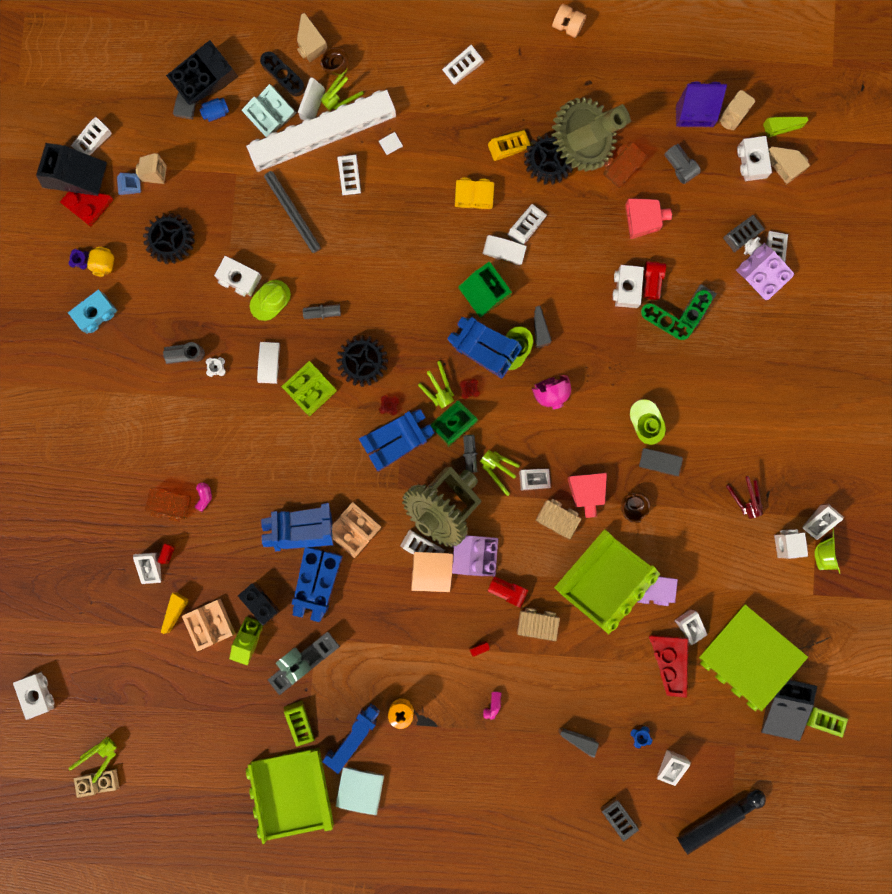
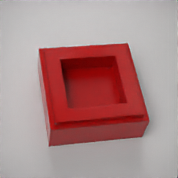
[157,544,175,564]
[469,641,490,657]

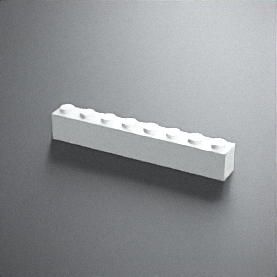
[247,90,396,172]

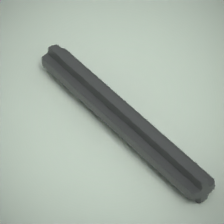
[264,171,321,253]

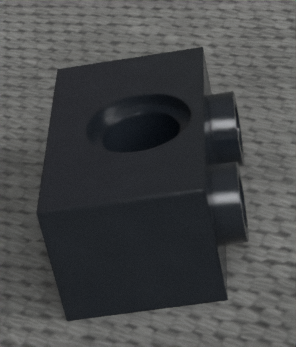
[238,582,280,625]

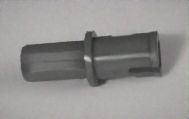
[303,304,341,320]
[463,435,478,473]

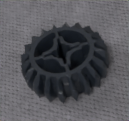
[524,133,573,185]
[143,212,195,264]
[336,335,388,387]

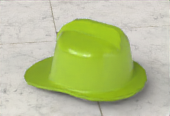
[250,280,291,321]
[498,327,533,370]
[630,399,666,445]
[815,527,840,574]

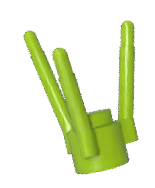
[320,69,364,111]
[418,361,454,409]
[480,450,520,496]
[69,737,117,783]

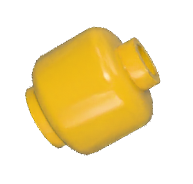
[87,247,114,277]

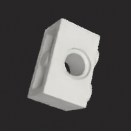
[737,136,772,181]
[214,256,262,297]
[613,265,644,308]
[774,529,808,559]
[13,672,55,720]

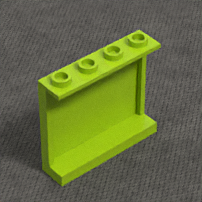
[554,529,660,634]
[699,605,808,711]
[246,748,334,844]

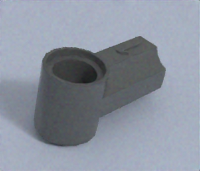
[664,144,701,184]
[163,342,205,364]

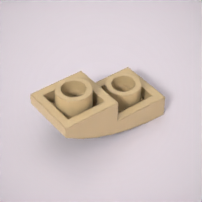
[74,769,120,798]

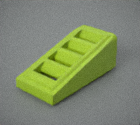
[763,117,808,137]
[284,701,315,747]
[806,707,848,738]

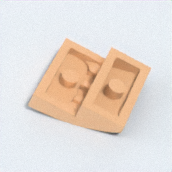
[332,502,381,558]
[411,552,453,592]
[182,599,236,651]

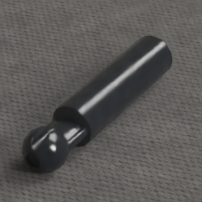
[676,789,766,855]

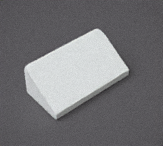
[298,78,325,120]

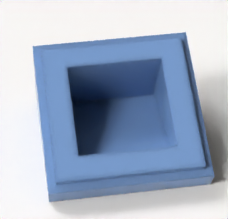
[117,173,141,195]

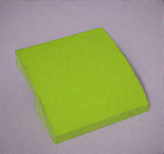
[281,361,337,416]

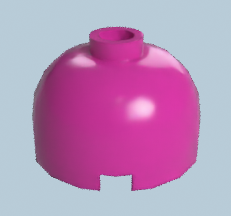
[532,375,571,409]

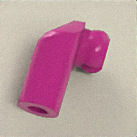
[194,482,212,512]
[483,692,501,720]

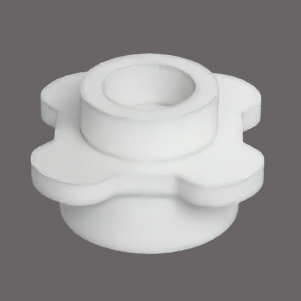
[744,237,762,256]
[206,357,226,377]

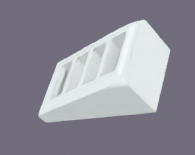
[442,45,484,85]
[71,117,112,155]
[338,155,361,195]
[508,204,547,245]
[766,231,788,263]
[400,530,445,555]

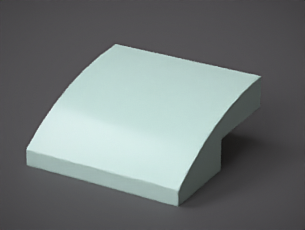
[242,84,297,138]
[336,767,384,815]

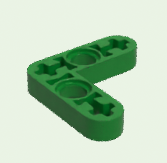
[641,290,712,340]

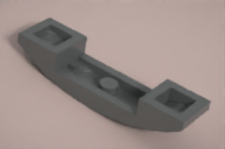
[268,631,340,695]

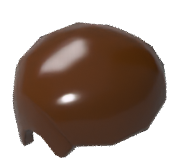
[320,47,349,76]
[621,492,650,523]

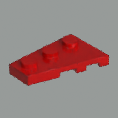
[649,635,689,698]

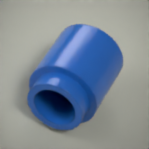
[199,98,229,122]

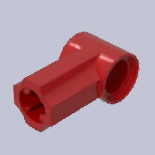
[643,261,666,300]
[487,576,529,608]

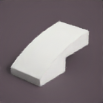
[483,235,527,265]
[257,342,280,384]

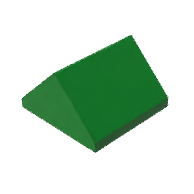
[430,400,478,447]

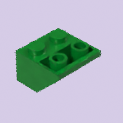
[458,261,512,318]

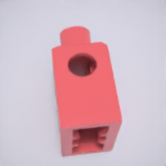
[625,199,672,239]
[568,473,607,518]

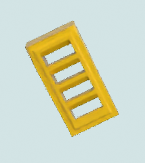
[488,130,531,161]
[161,592,189,634]

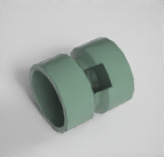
[276,647,312,685]

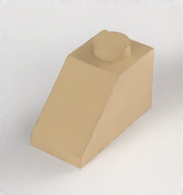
[297,13,328,62]
[768,147,810,184]
[136,153,167,184]

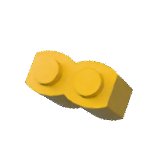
[455,178,494,209]

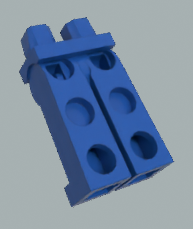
[447,317,522,379]
[359,409,435,472]
[261,503,333,551]
[292,547,343,622]
[322,704,380,774]

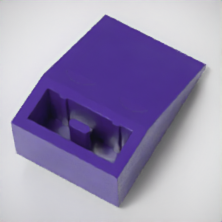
[676,81,727,127]

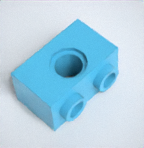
[68,289,117,334]

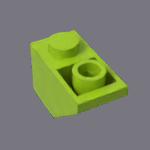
[229,617,264,665]

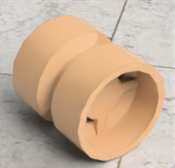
[552,4,586,38]

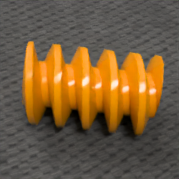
[388,698,414,729]

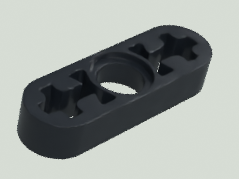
[260,51,305,97]

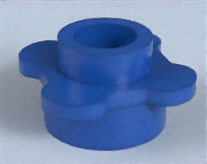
[630,726,652,748]

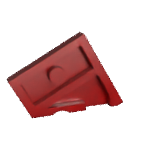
[60,192,114,227]

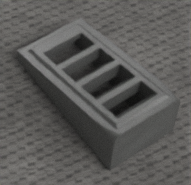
[723,215,765,253]
[534,306,552,349]
[558,728,599,758]
[600,797,639,842]

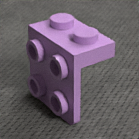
[736,243,794,300]

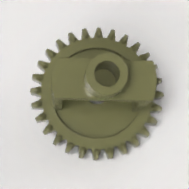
[552,97,631,172]
[402,467,482,547]

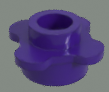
[69,249,89,270]

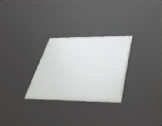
[379,132,403,155]

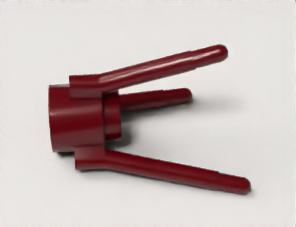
[726,476,764,519]

